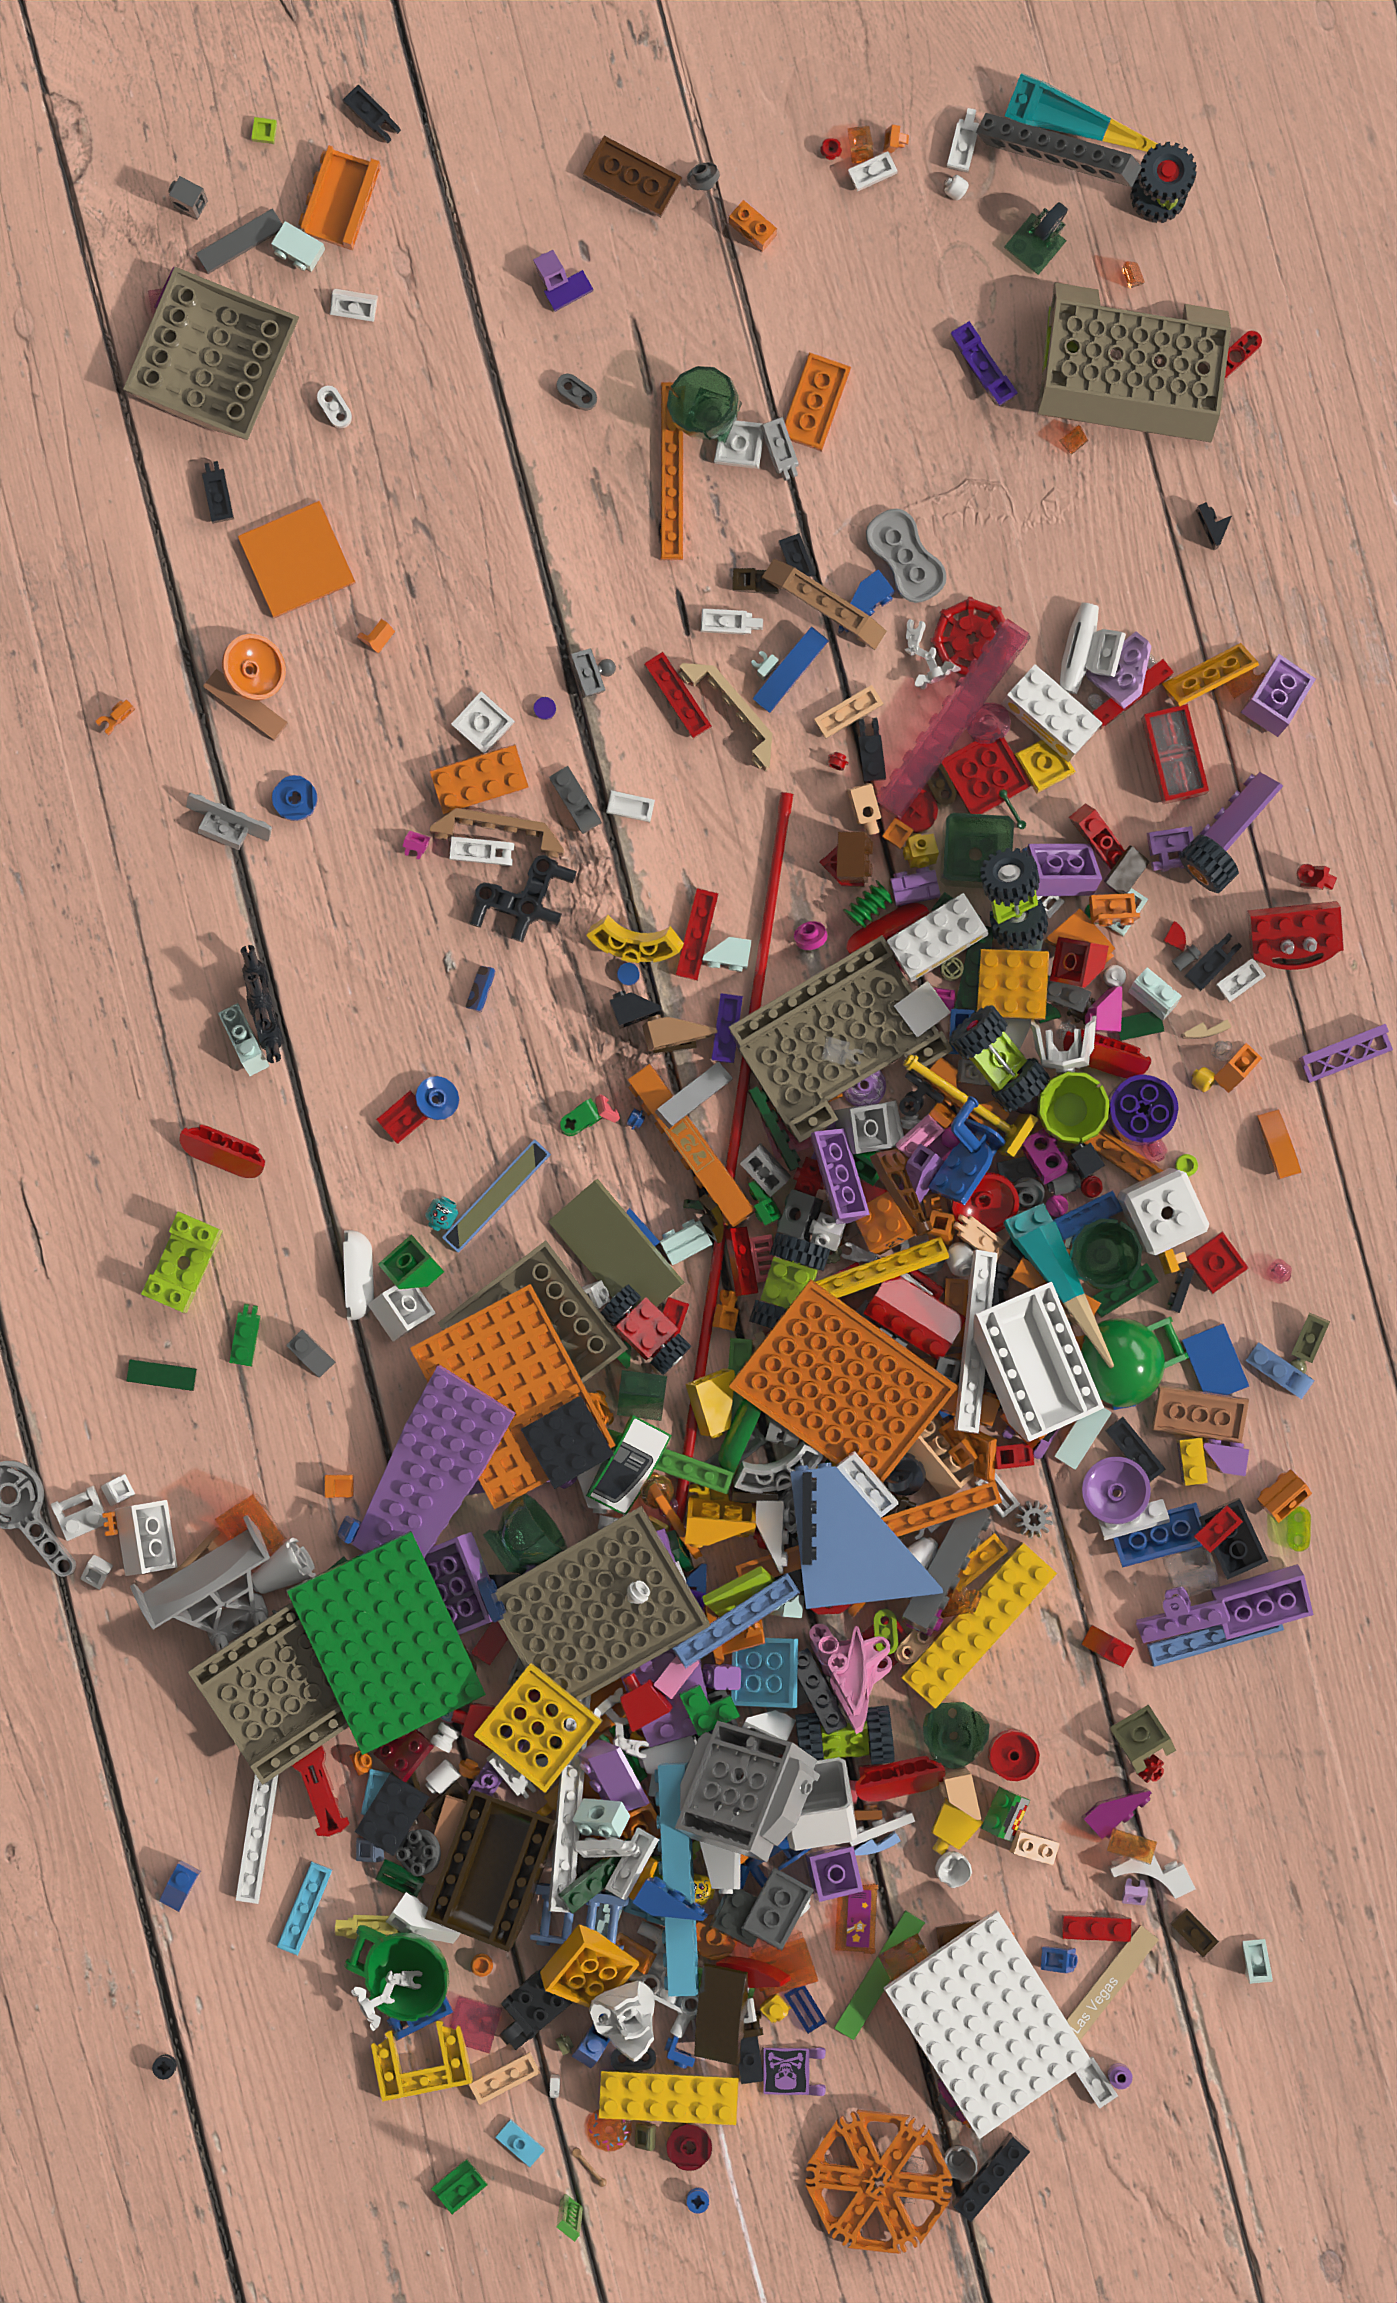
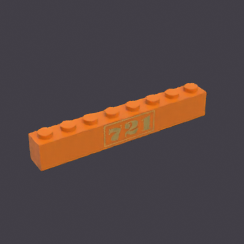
[628,1064,755,1227]

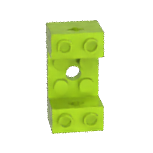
[141,1211,223,1313]

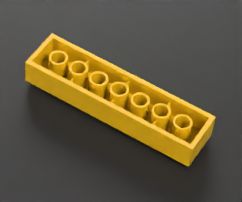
[900,1542,1057,1709]

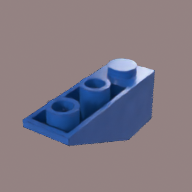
[838,569,894,634]
[632,1877,708,1921]
[572,2013,610,2069]

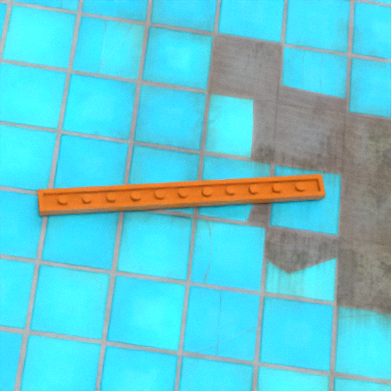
[735,1481,1002,1577]

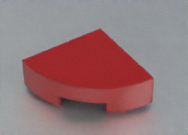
[1163,921,1186,952]

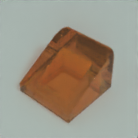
[1122,261,1145,289]

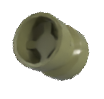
[940,957,964,981]

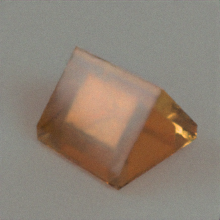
[1059,425,1088,455]

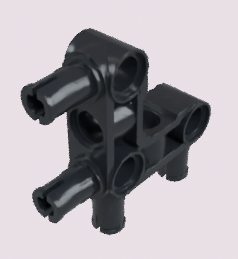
[468,855,577,943]
[240,945,284,1063]

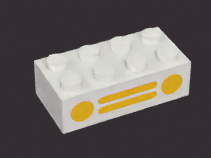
[1001,665,1102,762]
[887,893,988,982]

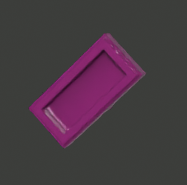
[928,1123,973,1161]

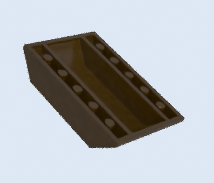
[425,1789,556,1952]

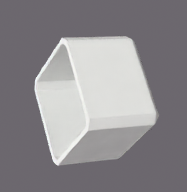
[1117,1168,1209,1256]
[787,1757,858,1851]

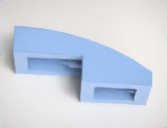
[854,1831,901,1855]

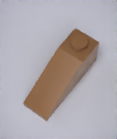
[642,1015,718,1051]

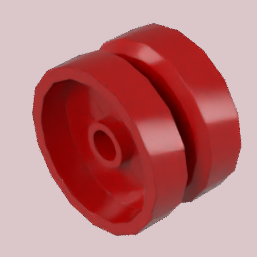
[988,1729,1040,1782]

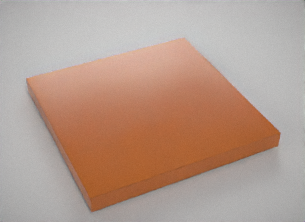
[238,501,356,618]

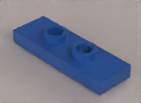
[1053,1190,1123,1241]

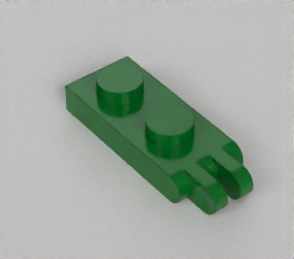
[229,1304,261,1367]

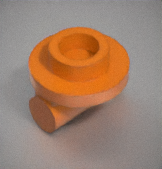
[349,1751,372,1776]

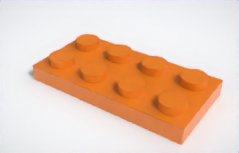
[429,744,529,814]

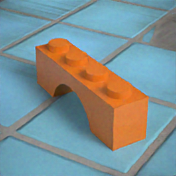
[922,1057,1010,1131]

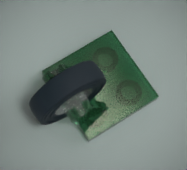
[1004,202,1068,275]

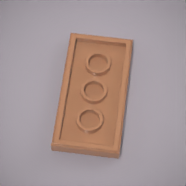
[1152,1385,1249,1444]

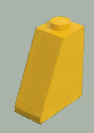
[685,1368,735,1439]

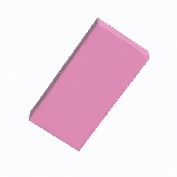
[896,1114,944,1159]
[654,1655,700,1699]

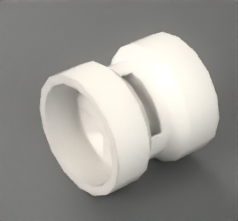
[430,1722,460,1753]

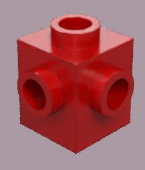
[793,1157,824,1197]

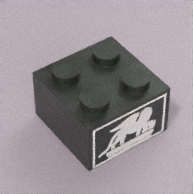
[709,1889,757,1947]

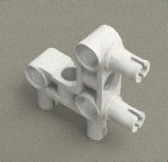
[628,1921,699,2038]

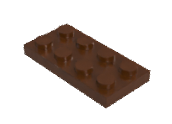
[583,135,682,218]

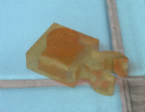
[1224,667,1265,699]

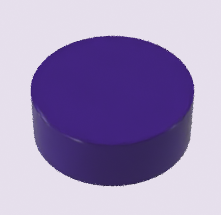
[534,697,556,720]

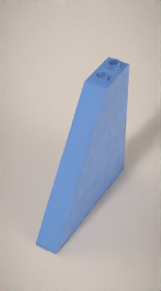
[790,1463,943,1609]

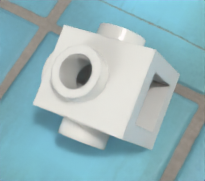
[809,1213,846,1251]

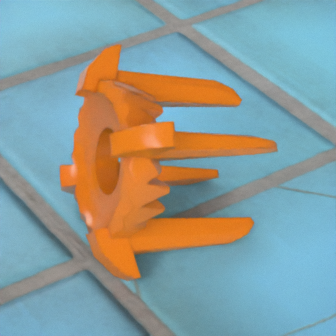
[589,1390,614,1425]

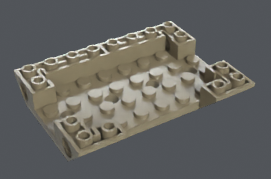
[1037,282,1231,443]

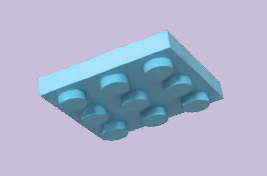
[731,1638,798,1708]

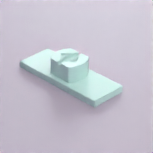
[1054,1408,1112,1470]

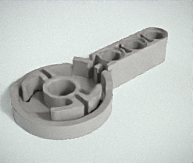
[0,1461,76,1577]

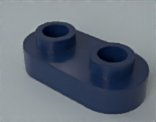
[477,1576,506,1623]

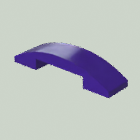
[951,321,1018,406]

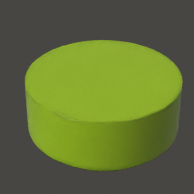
[1175,1154,1198,1177]

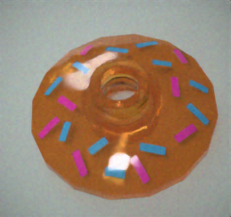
[587,2109,632,2152]

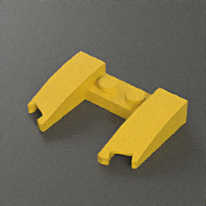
[371,2020,473,2102]

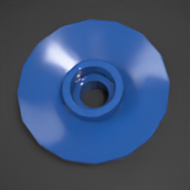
[415,1076,459,1120]

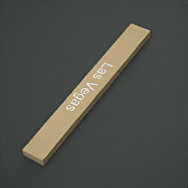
[1066,1925,1159,2041]

